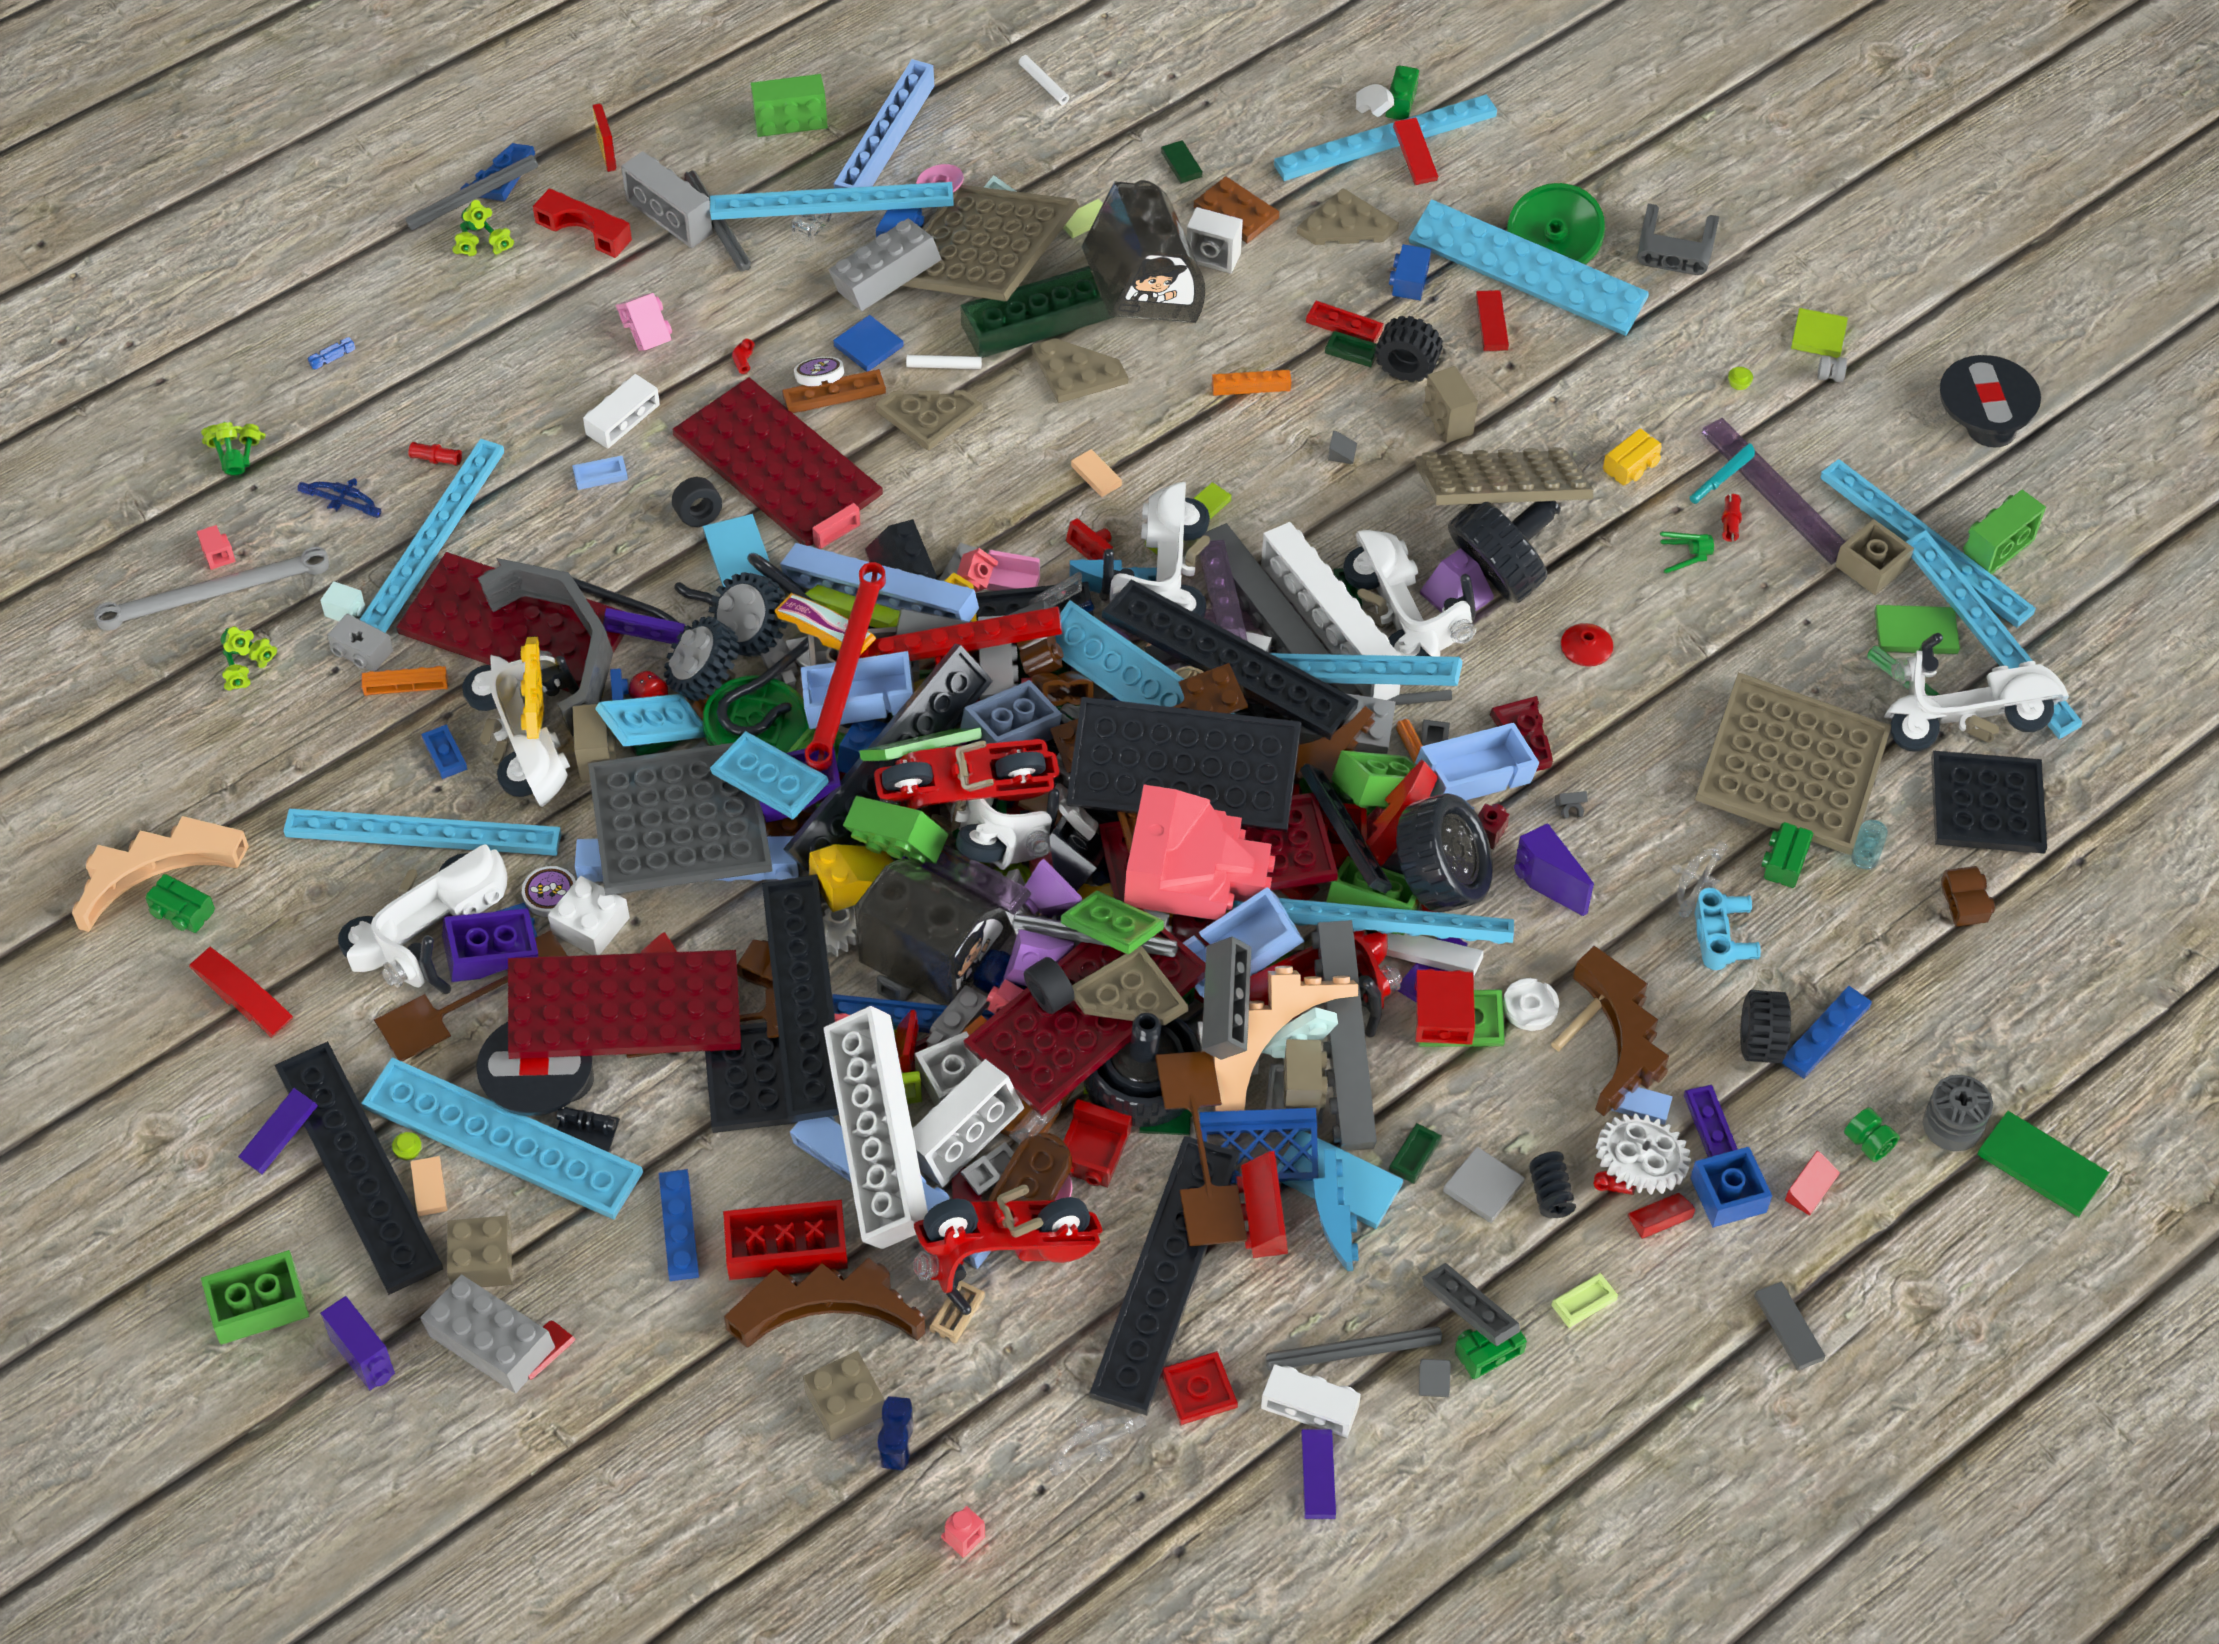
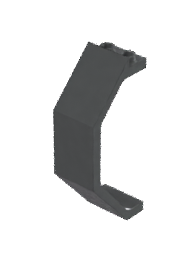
[478,558,613,737]

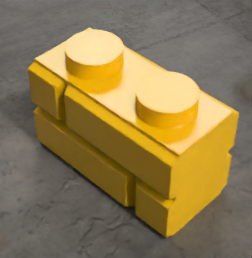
[1603,428,1662,486]

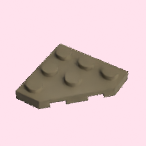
[1297,188,1399,245]
[1032,338,1128,404]
[875,390,982,451]
[1072,946,1188,1025]

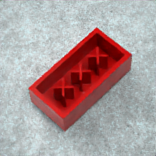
[723,1199,848,1280]

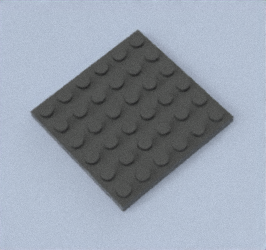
[588,743,773,896]

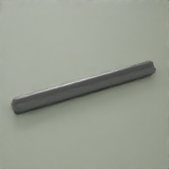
[405,155,538,230]
[684,170,751,272]
[1012,914,1178,957]
[1265,1326,1442,1371]

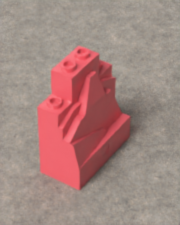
[1124,785,1275,920]

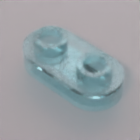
[1851,820,1888,869]

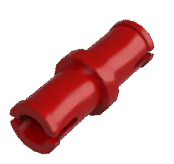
[408,442,462,466]
[1721,494,1742,542]

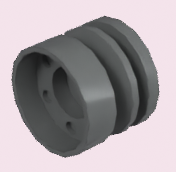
[1922,1075,1993,1152]

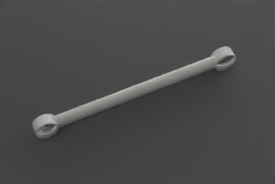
[94,547,329,631]

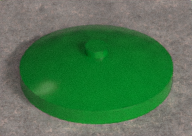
[1507,183,1605,265]

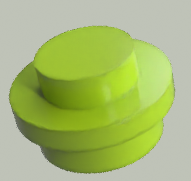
[1728,367,1753,390]
[392,1132,422,1161]

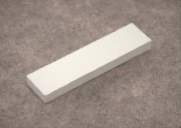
[1378,931,1483,976]

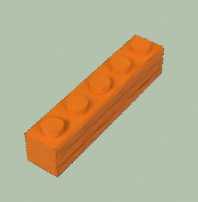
[1212,370,1291,396]
[362,666,448,696]

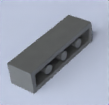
[1202,936,1251,1060]

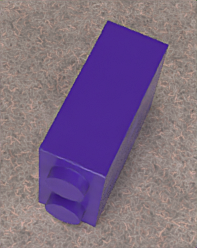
[320,1296,395,1391]

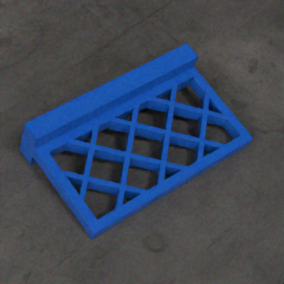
[1200,1108,1319,1183]

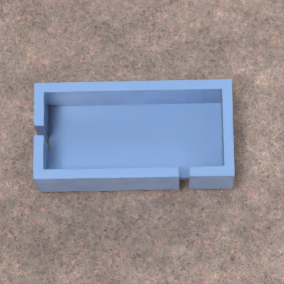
[801,651,914,729]
[1415,723,1539,801]
[1183,887,1304,998]

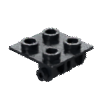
[557,1106,620,1152]

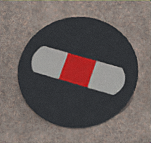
[1940,355,2041,448]
[477,1022,594,1116]

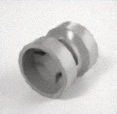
[1817,355,1847,383]

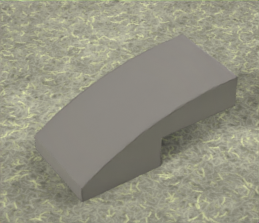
[961,1142,1014,1196]

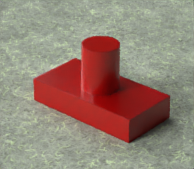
[1065,518,1113,560]

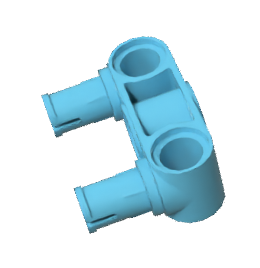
[1695,888,1761,970]

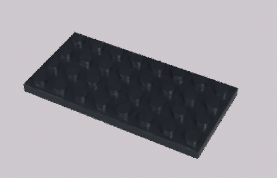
[1066,697,1301,832]

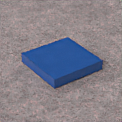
[833,315,904,372]

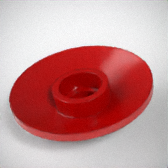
[1561,623,1613,667]

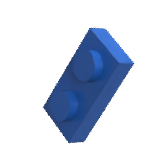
[610,668,629,701]
[421,724,468,779]

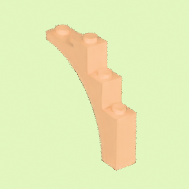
[72,816,249,932]
[1212,966,1358,1112]

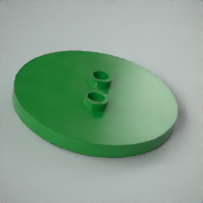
[703,675,809,753]

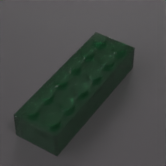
[960,263,1117,358]

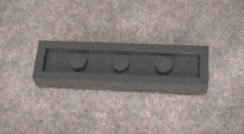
[1422,1263,1520,1346]

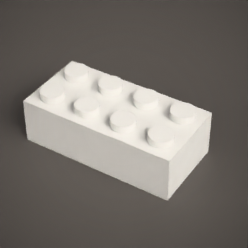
[912,1059,1024,1188]

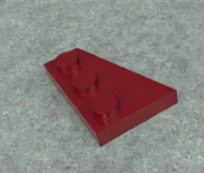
[1489,696,1553,772]

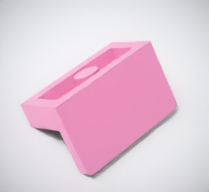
[986,550,1040,591]

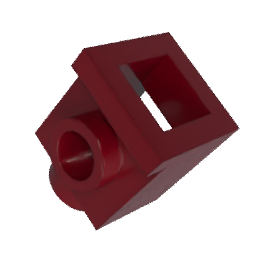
[1478,803,1510,850]

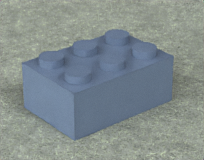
[961,680,1062,744]

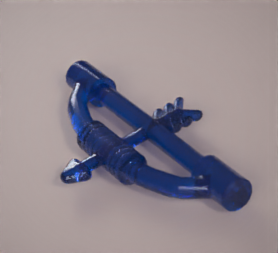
[297,478,381,518]

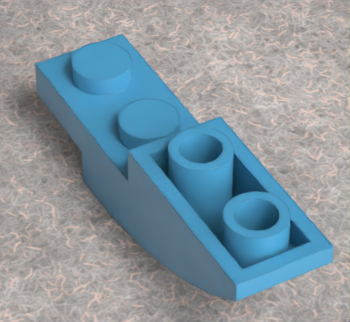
[1070,559,1157,593]
[1313,1150,1359,1271]

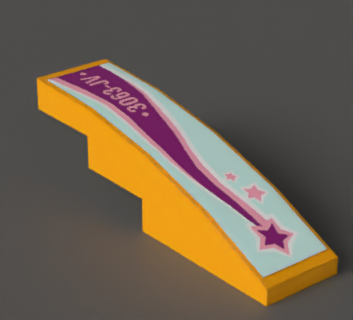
[774,593,876,655]

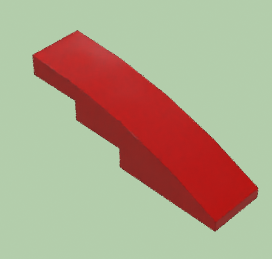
[1366,759,1438,866]
[189,947,293,1038]

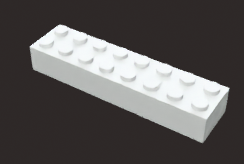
[1261,522,1402,700]
[823,1006,928,1249]

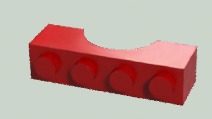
[533,188,632,258]

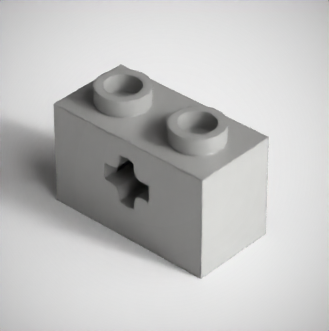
[327,614,393,672]

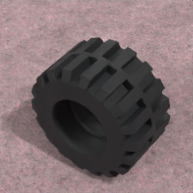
[1374,316,1443,383]
[1740,990,1791,1063]

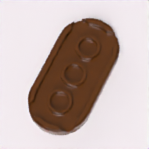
[987,1132,1072,1201]

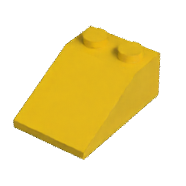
[809,844,908,912]

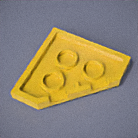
[521,637,545,739]

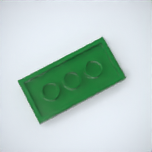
[1977,1111,2110,1218]

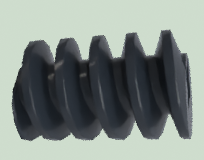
[1529,1151,1576,1218]

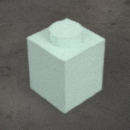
[320,581,365,621]

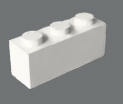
[583,374,660,449]
[1261,1364,1361,1438]

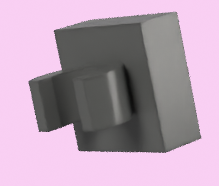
[1555,791,1588,819]

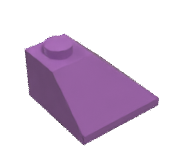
[1420,548,1494,613]
[1022,859,1082,918]
[1003,929,1074,986]

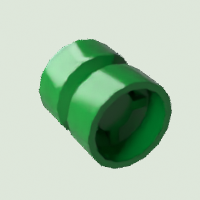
[1844,1107,1900,1162]

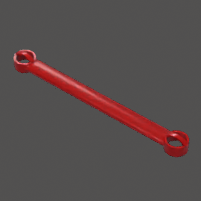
[805,562,886,771]

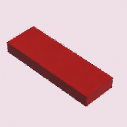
[1393,117,1439,185]
[1476,290,1509,351]
[1306,300,1384,343]

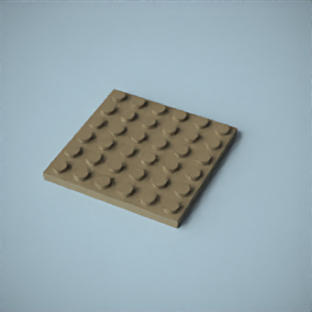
[902,185,1079,301]
[1415,447,1594,505]
[1694,672,1891,855]

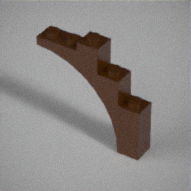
[1294,706,1376,785]
[1573,946,1669,1116]
[724,1257,926,1348]

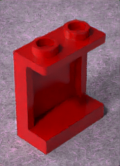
[1415,969,1475,1045]
[1063,1099,1132,1188]

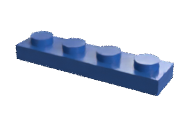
[1782,986,1872,1079]
[659,1169,699,1282]

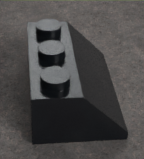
[865,519,937,580]
[1049,816,1104,892]

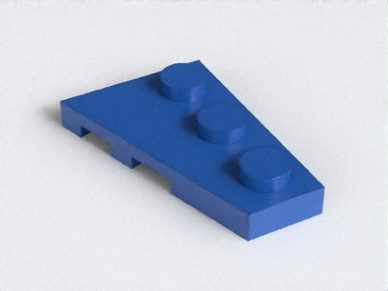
[460,143,535,201]

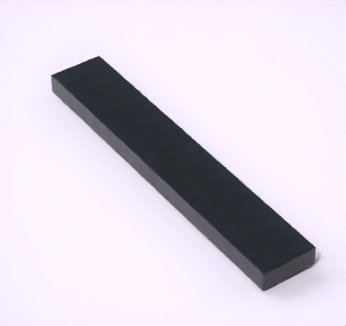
[1300,764,1392,894]

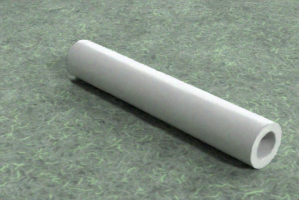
[1019,55,1069,105]
[906,355,982,369]

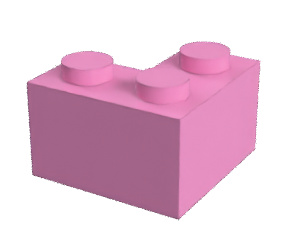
[615,293,672,351]

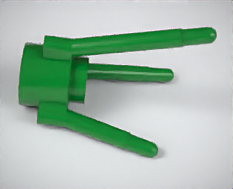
[1660,531,1714,574]

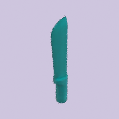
[1689,443,1755,504]

